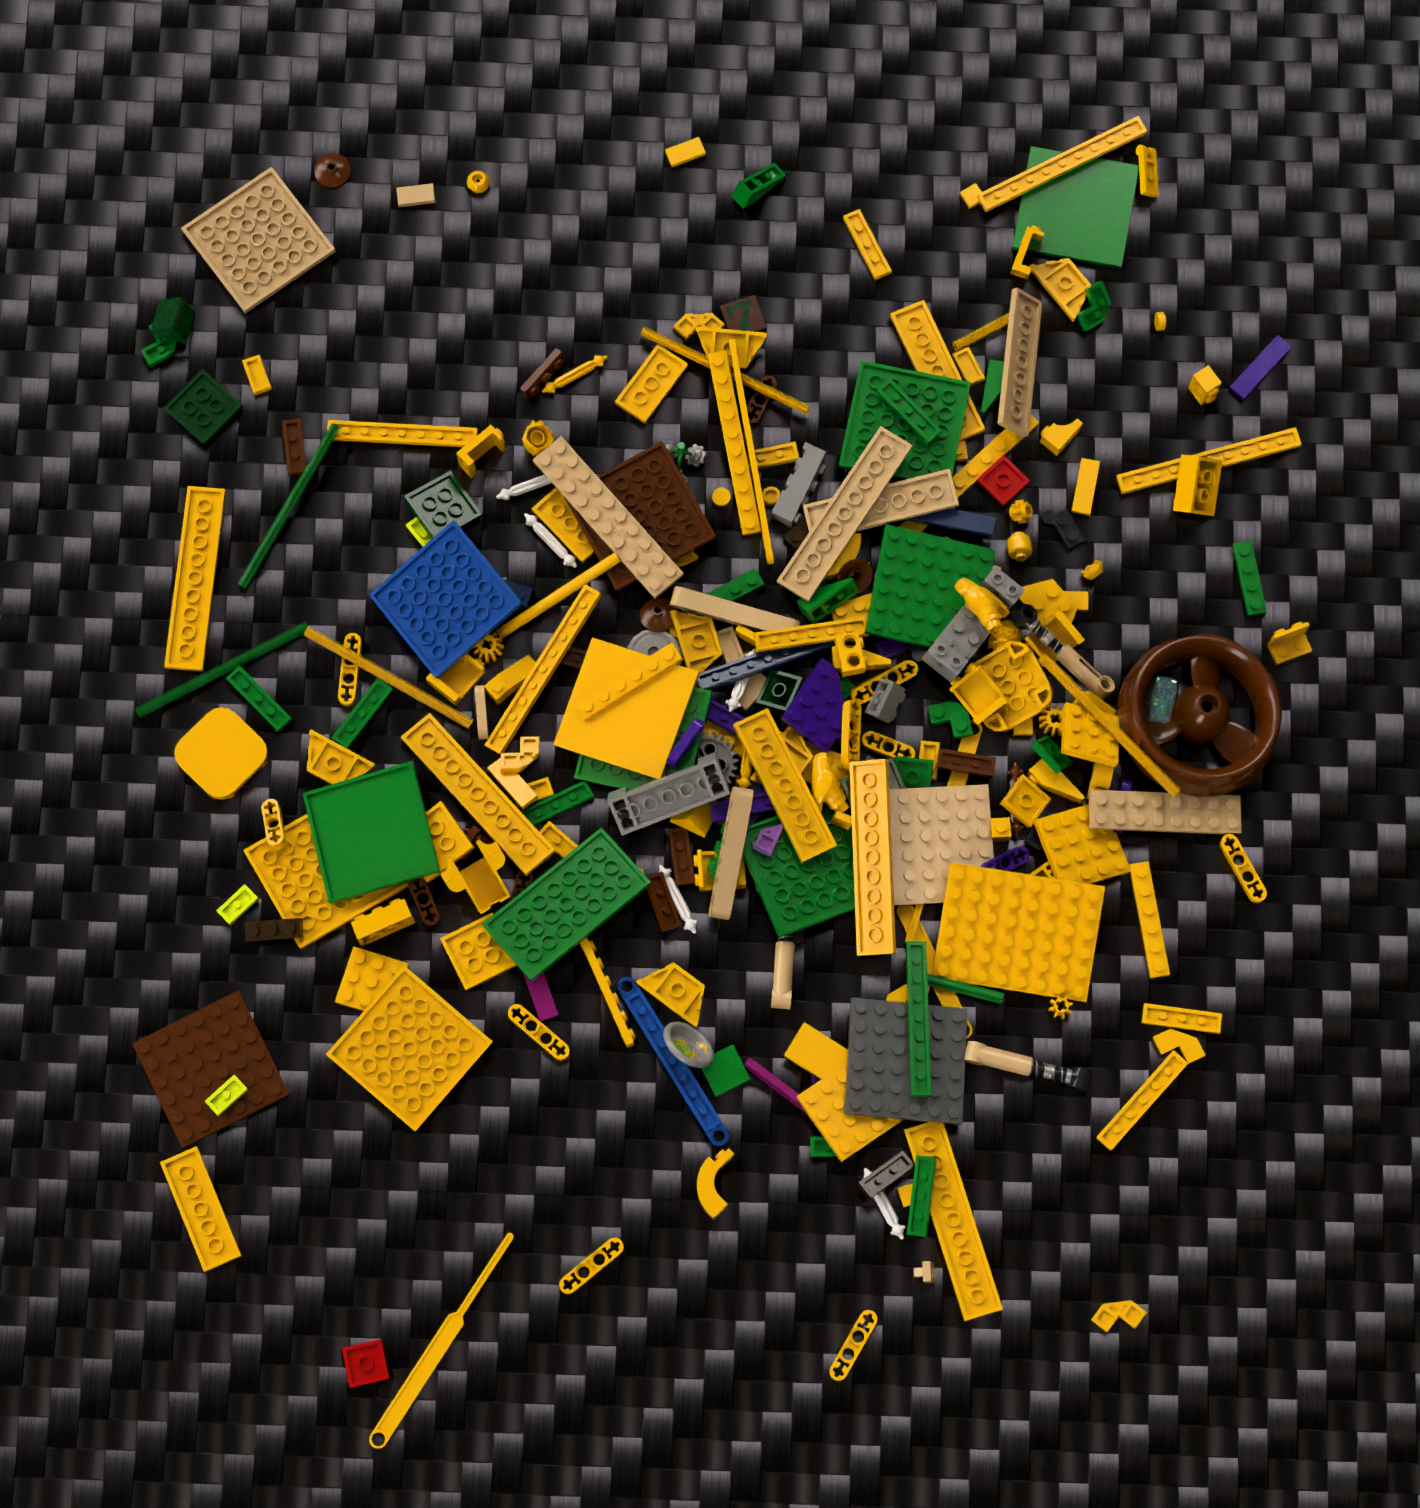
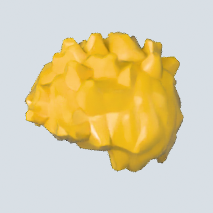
[522,420,554,456]
[988,620,1023,651]

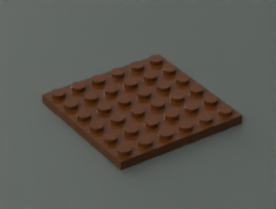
[563,441,716,592]
[132,990,290,1149]

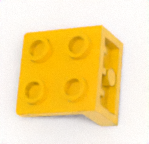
[1267,622,1312,666]

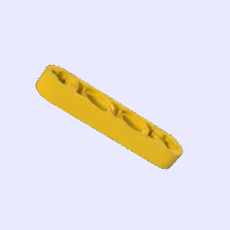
[338,633,362,707]
[850,660,918,704]
[841,699,861,772]
[1220,834,1267,903]
[508,1004,570,1061]
[559,1238,624,1295]
[829,1310,877,1381]

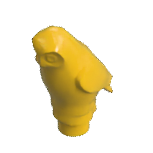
[954,577,1010,633]
[811,752,850,813]

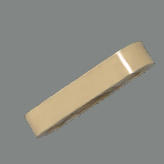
[475,685,489,740]

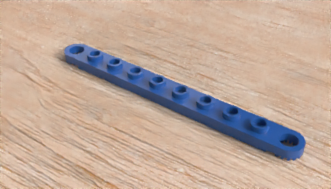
[617,977,729,1147]

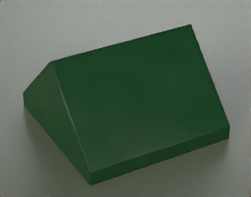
[150,297,195,344]
[756,669,804,716]

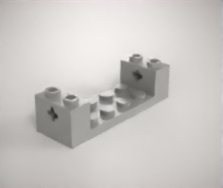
[921,566,1025,682]
[607,752,730,836]

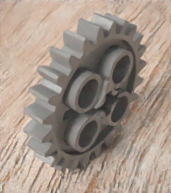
[697,732,740,784]

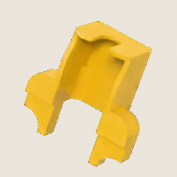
[440,839,510,914]

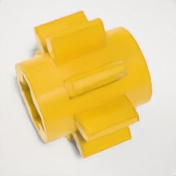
[1009,499,1033,524]
[1048,994,1073,1020]

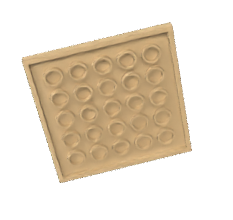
[181,167,336,314]
[889,784,995,906]

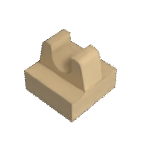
[914,1261,935,1283]

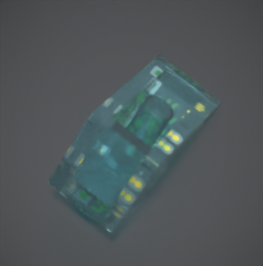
[1149,676,1177,724]

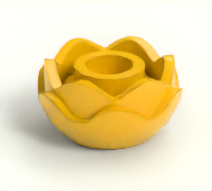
[467,171,490,193]
[1081,560,1103,580]

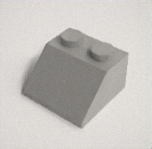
[865,678,906,723]

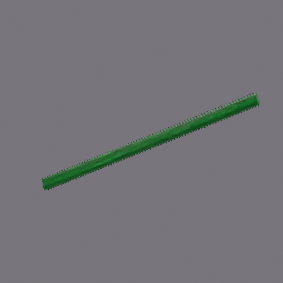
[238,423,341,589]
[135,621,308,718]

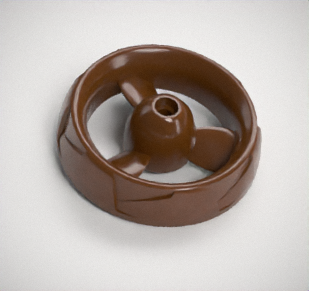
[1117,633,1282,797]

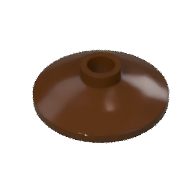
[314,153,351,188]
[837,559,873,594]
[640,598,677,632]

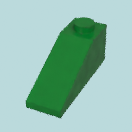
[731,163,786,209]
[980,359,1004,418]
[796,578,859,624]

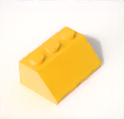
[1173,454,1223,516]
[351,898,415,946]

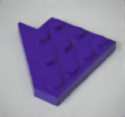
[780,658,851,753]

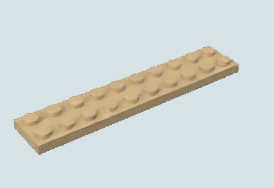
[777,426,913,602]
[533,436,684,599]

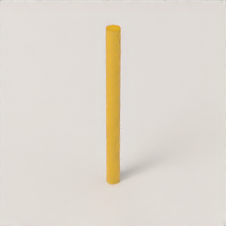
[496,552,621,639]

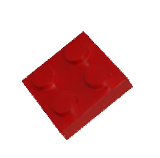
[976,455,1030,507]
[342,1339,390,1388]

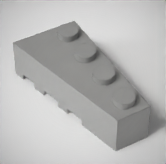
[771,442,827,528]

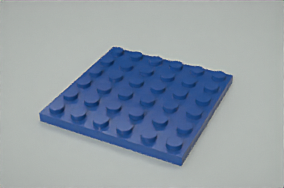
[369,520,523,678]

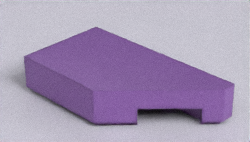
[752,823,784,857]

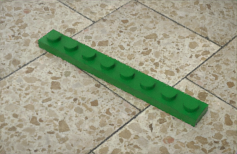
[905,941,931,1097]

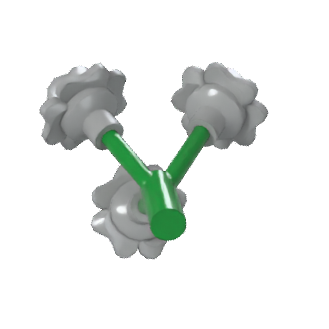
[663,440,707,484]

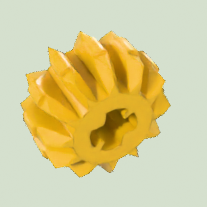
[472,632,504,663]
[1038,704,1063,737]

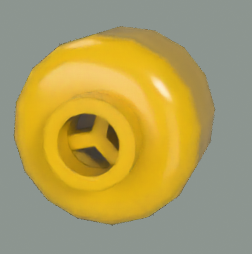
[1007,532,1033,561]

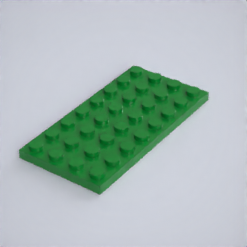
[482,827,651,982]

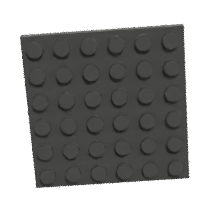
[844,997,967,1125]

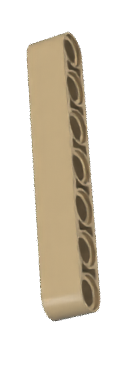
[670,586,800,632]
[709,786,753,920]

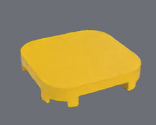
[963,641,1054,732]
[174,707,268,800]

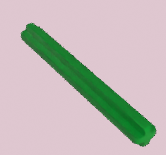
[927,973,1004,1004]

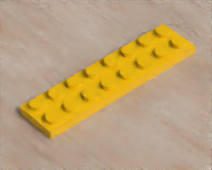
[890,300,985,441]
[733,708,837,863]

